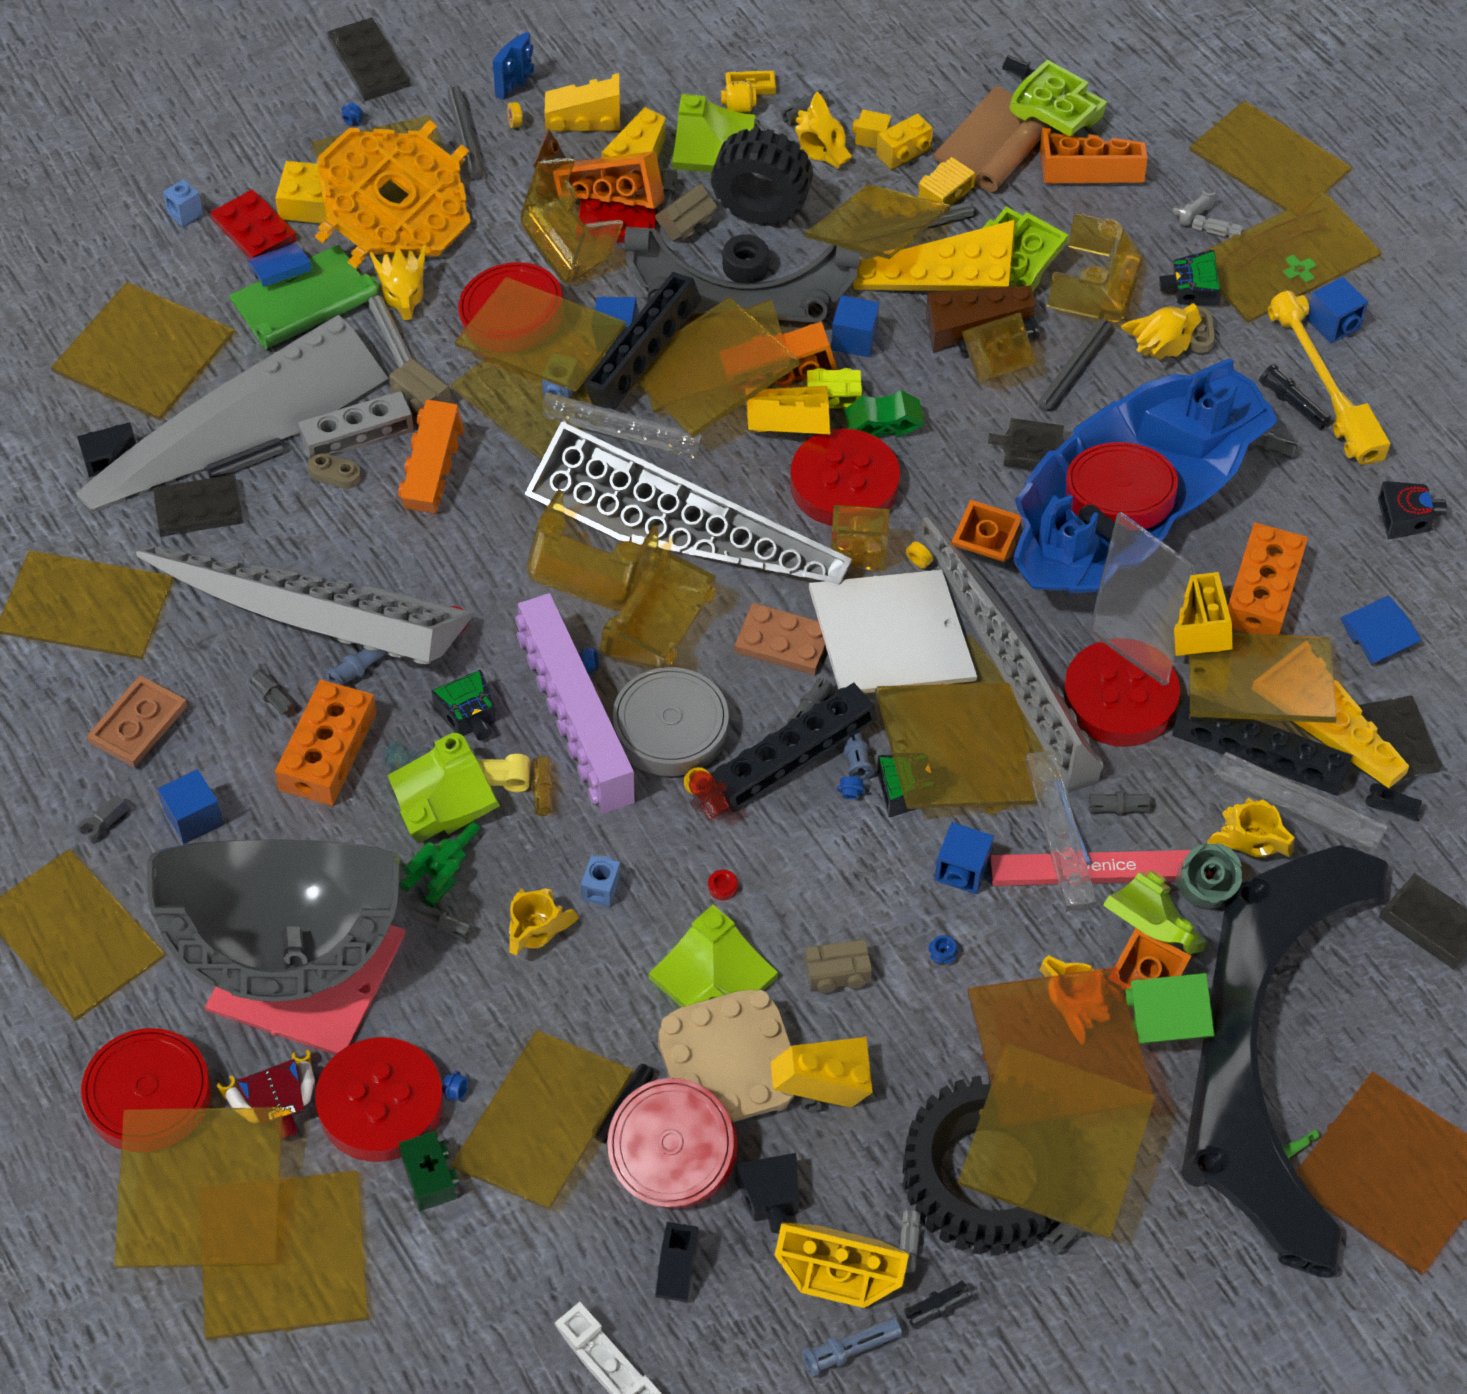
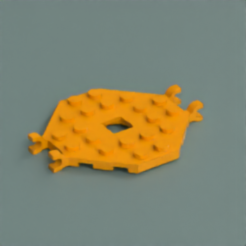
[315,120,470,269]

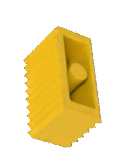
[918,157,976,210]

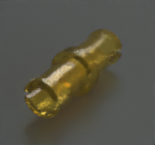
[531,756,554,816]

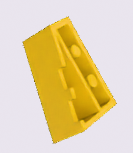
[545,73,620,131]
[602,107,666,160]
[746,386,830,434]
[1174,572,1233,656]
[771,1037,872,1108]

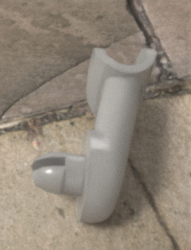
[1172,189,1216,226]

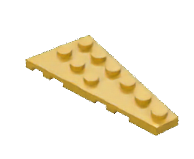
[853,220,1015,291]
[1251,644,1409,788]

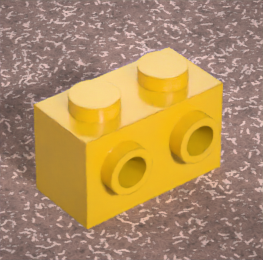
[876,113,933,170]

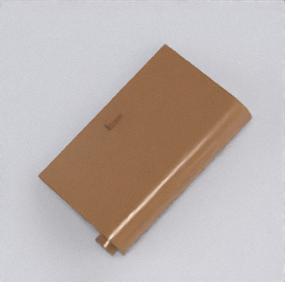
[932,85,1052,192]

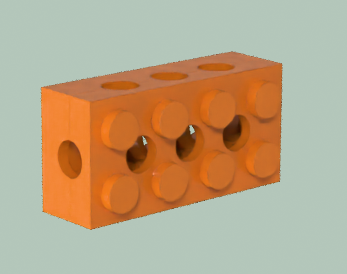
[1228,522,1308,642]
[274,679,377,806]

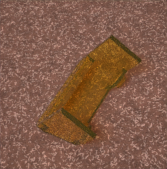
[520,157,623,283]
[1047,212,1144,322]
[527,489,659,611]

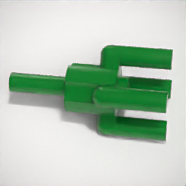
[399,822,480,908]

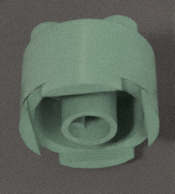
[1176,843,1242,909]

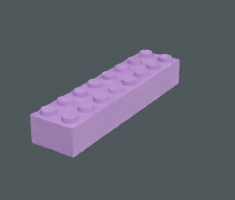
[515,593,635,814]

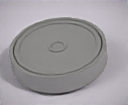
[613,667,729,776]

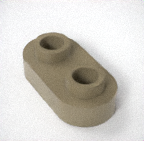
[1188,306,1215,353]
[308,453,361,489]

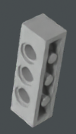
[298,391,414,459]

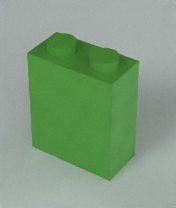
[1125,973,1214,1045]

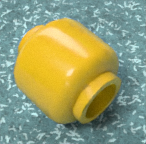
[721,81,756,113]

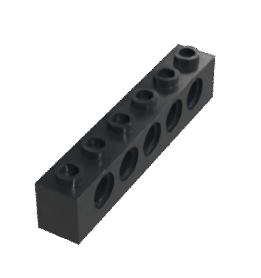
[583,272,702,412]
[710,682,877,813]
[1172,695,1353,796]

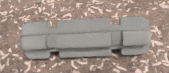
[1192,214,1243,240]
[900,1210,920,1273]

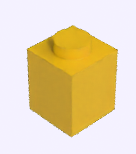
[852,109,891,149]

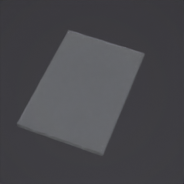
[1089,512,1194,686]

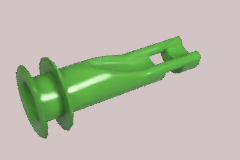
[1282,1129,1319,1159]

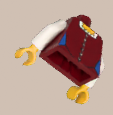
[217,1049,315,1140]

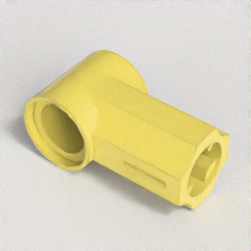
[478,754,531,792]

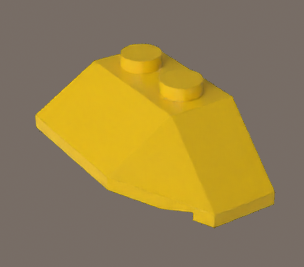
[774,1223,909,1308]

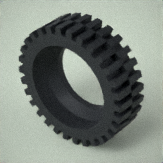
[902,1076,1079,1256]

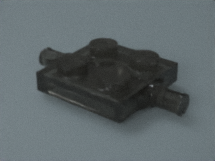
[988,418,1065,470]

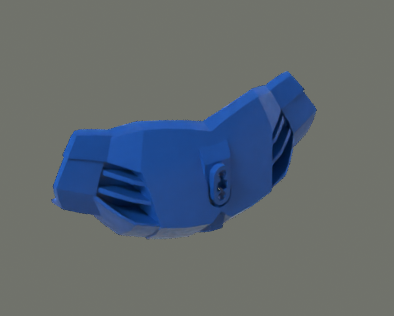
[1014,359,1277,593]

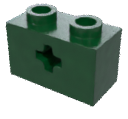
[398,1131,460,1211]

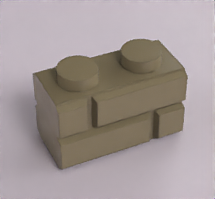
[655,184,717,241]
[389,358,451,415]
[804,939,871,993]

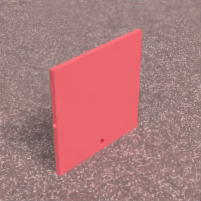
[205,925,406,1055]

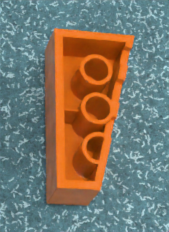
[1040,127,1148,184]
[552,151,665,208]
[721,321,838,395]
[398,399,464,514]

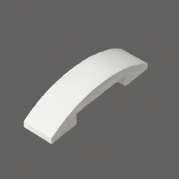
[555,1302,662,1394]

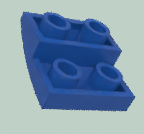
[493,32,535,100]
[247,243,312,287]
[1340,596,1421,665]

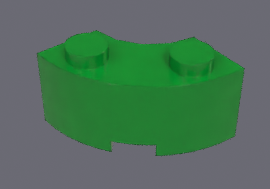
[845,390,925,438]

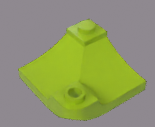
[1009,60,1107,136]
[672,94,755,173]
[983,206,1069,291]
[387,733,500,844]
[1103,870,1209,954]
[649,905,778,1007]

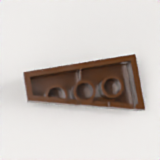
[926,285,1036,353]

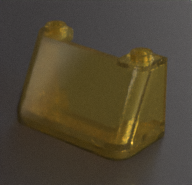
[599,546,717,668]

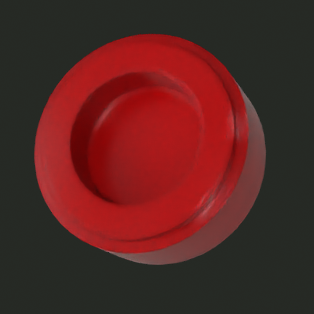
[708,869,738,901]

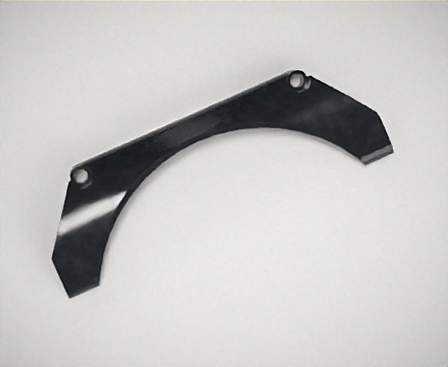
[1182,845,1389,1278]

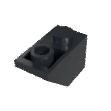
[77,422,136,477]
[655,1222,699,1302]

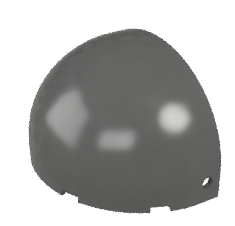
[147,839,400,1002]

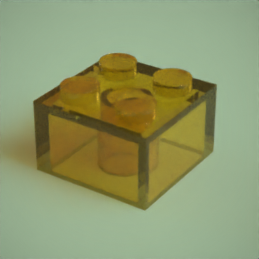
[962,313,1036,382]
[831,505,890,570]

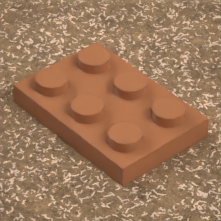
[734,603,826,675]
[86,675,188,768]

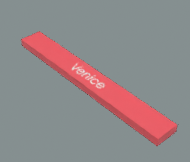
[990,850,1214,886]

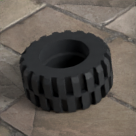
[711,128,813,225]

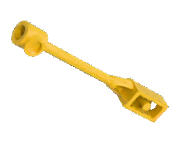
[1268,291,1390,465]

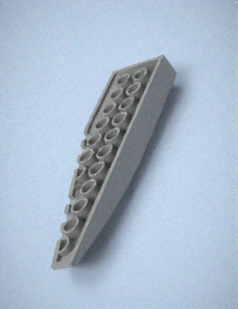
[76,315,389,513]
[525,421,852,584]
[921,517,1103,794]
[136,546,472,664]

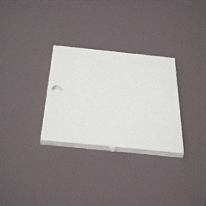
[809,570,977,693]

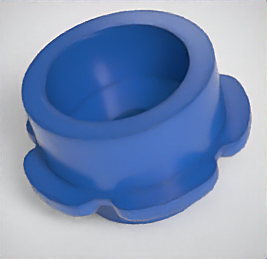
[341,102,364,125]
[578,646,599,674]
[836,777,865,800]
[928,935,958,964]
[442,1071,469,1101]

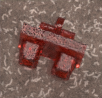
[689,771,729,820]

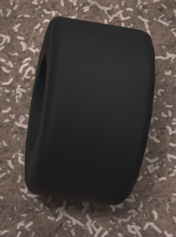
[723,234,769,283]

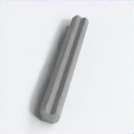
[368,295,411,368]

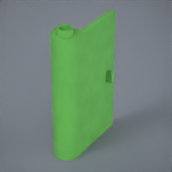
[229,244,380,349]

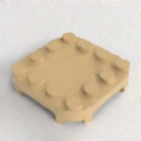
[658,990,795,1122]

